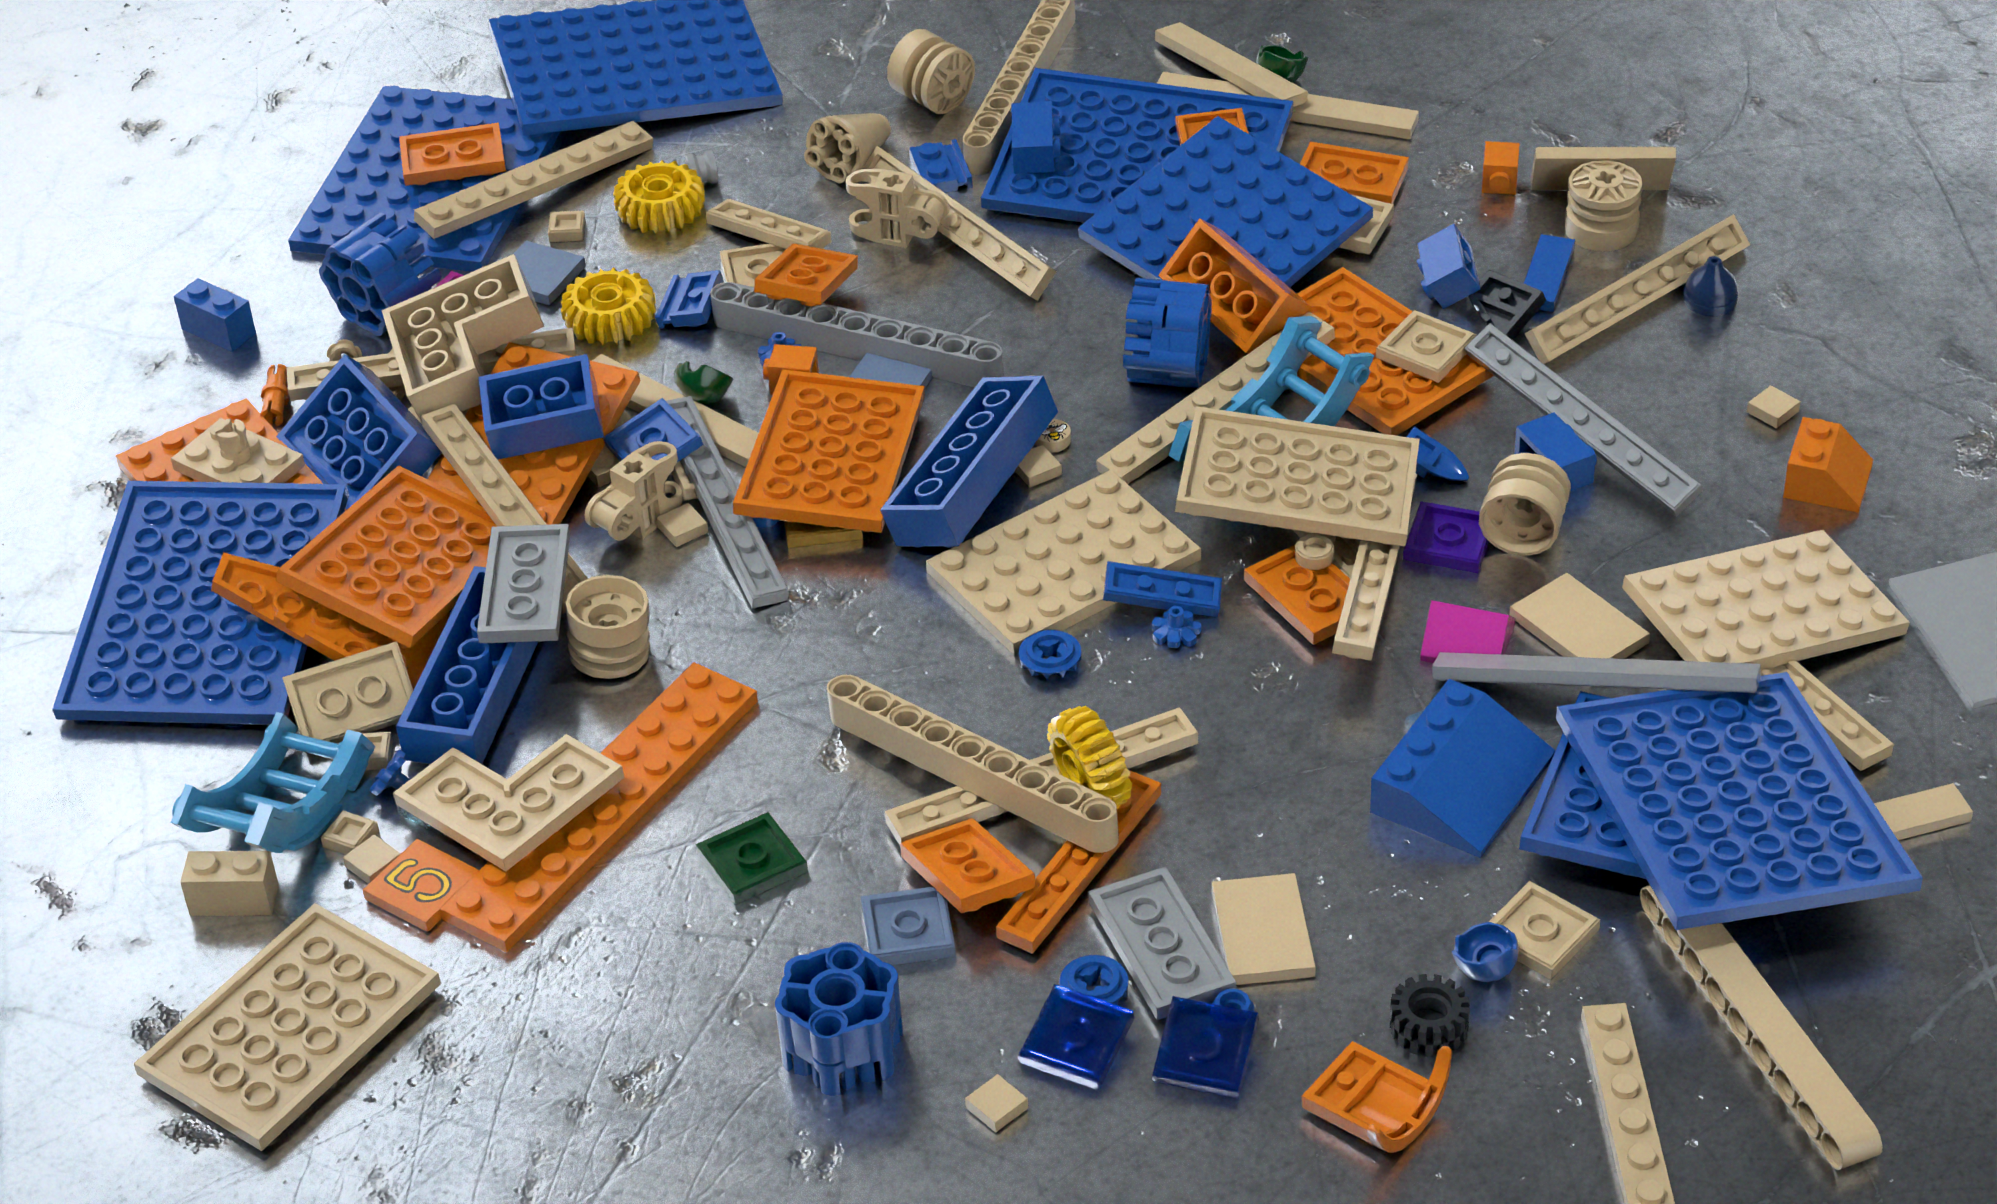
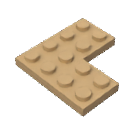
[393,734,625,871]

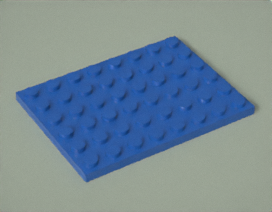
[489,0,783,136]
[981,68,1293,222]
[288,85,561,272]
[52,481,349,725]
[1556,672,1923,930]

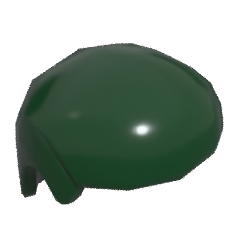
[1256,45,1308,82]
[673,361,733,405]

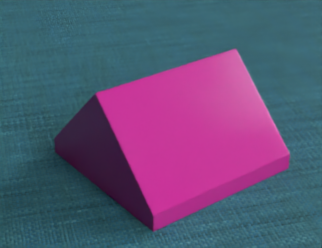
[1420,600,1516,663]

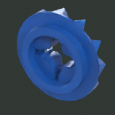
[1019,630,1082,680]
[1059,955,1128,1013]

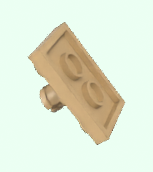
[171,418,305,483]

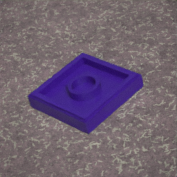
[1403,501,1489,573]

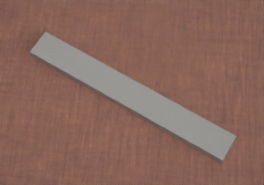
[1464,324,1703,517]
[666,396,789,608]
[1432,652,1761,693]

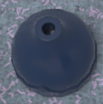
[1683,256,1738,317]

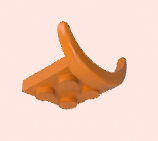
[1301,1041,1452,1153]

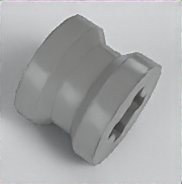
[685,149,718,184]

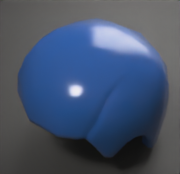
[1452,922,1519,983]

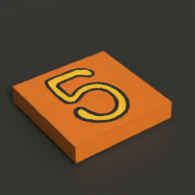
[363,839,480,932]

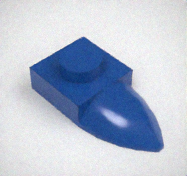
[1407,426,1469,481]

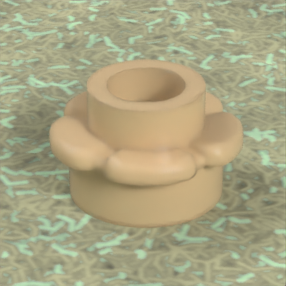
[327,339,362,362]

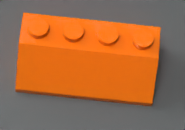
[1158,218,1311,354]

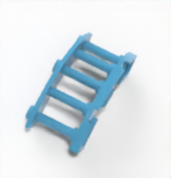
[1169,316,1374,462]
[170,712,376,853]

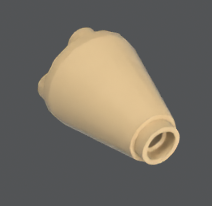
[804,113,891,183]

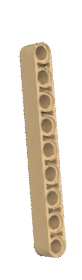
[963,0,1075,175]
[827,675,1119,853]
[1640,885,1882,1170]

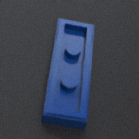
[1524,234,1575,312]
[1103,561,1222,617]

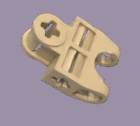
[846,169,949,248]
[585,441,683,541]

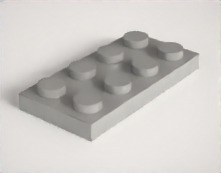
[477,524,570,643]
[1088,866,1236,1020]

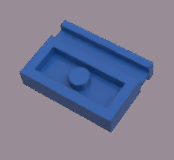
[909,139,973,193]
[655,270,724,329]

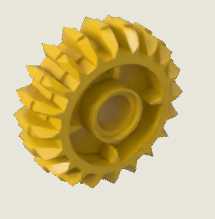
[613,160,705,234]
[561,267,656,346]
[1047,705,1132,809]

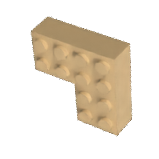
[382,254,544,423]

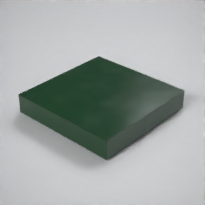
[695,812,808,905]

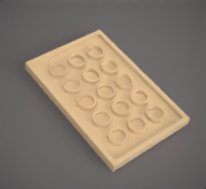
[1175,406,1420,546]
[926,470,1201,655]
[1622,530,1910,670]
[133,903,441,1151]

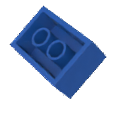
[478,354,604,460]

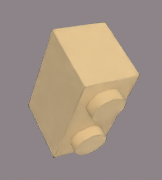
[180,851,279,916]

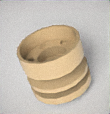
[887,29,975,114]
[1565,160,1643,251]
[1479,453,1571,556]
[566,575,650,679]

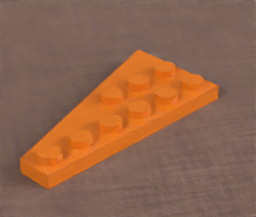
[211,552,450,690]

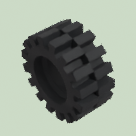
[1390,974,1470,1057]

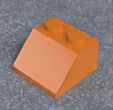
[1783,417,1874,513]

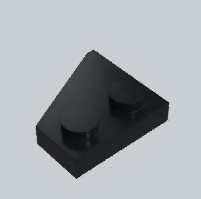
[1468,270,1546,340]

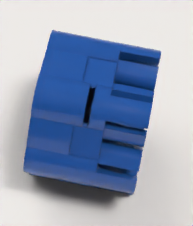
[319,213,441,336]
[1123,278,1212,389]
[775,942,903,1096]

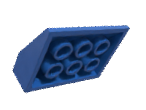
[276,354,442,509]
[1370,679,1556,858]

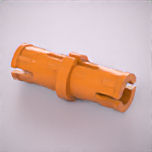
[260,364,290,427]

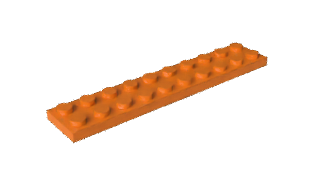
[440,662,758,953]

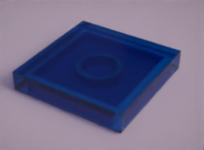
[1018,984,1135,1090]
[1152,996,1259,1099]

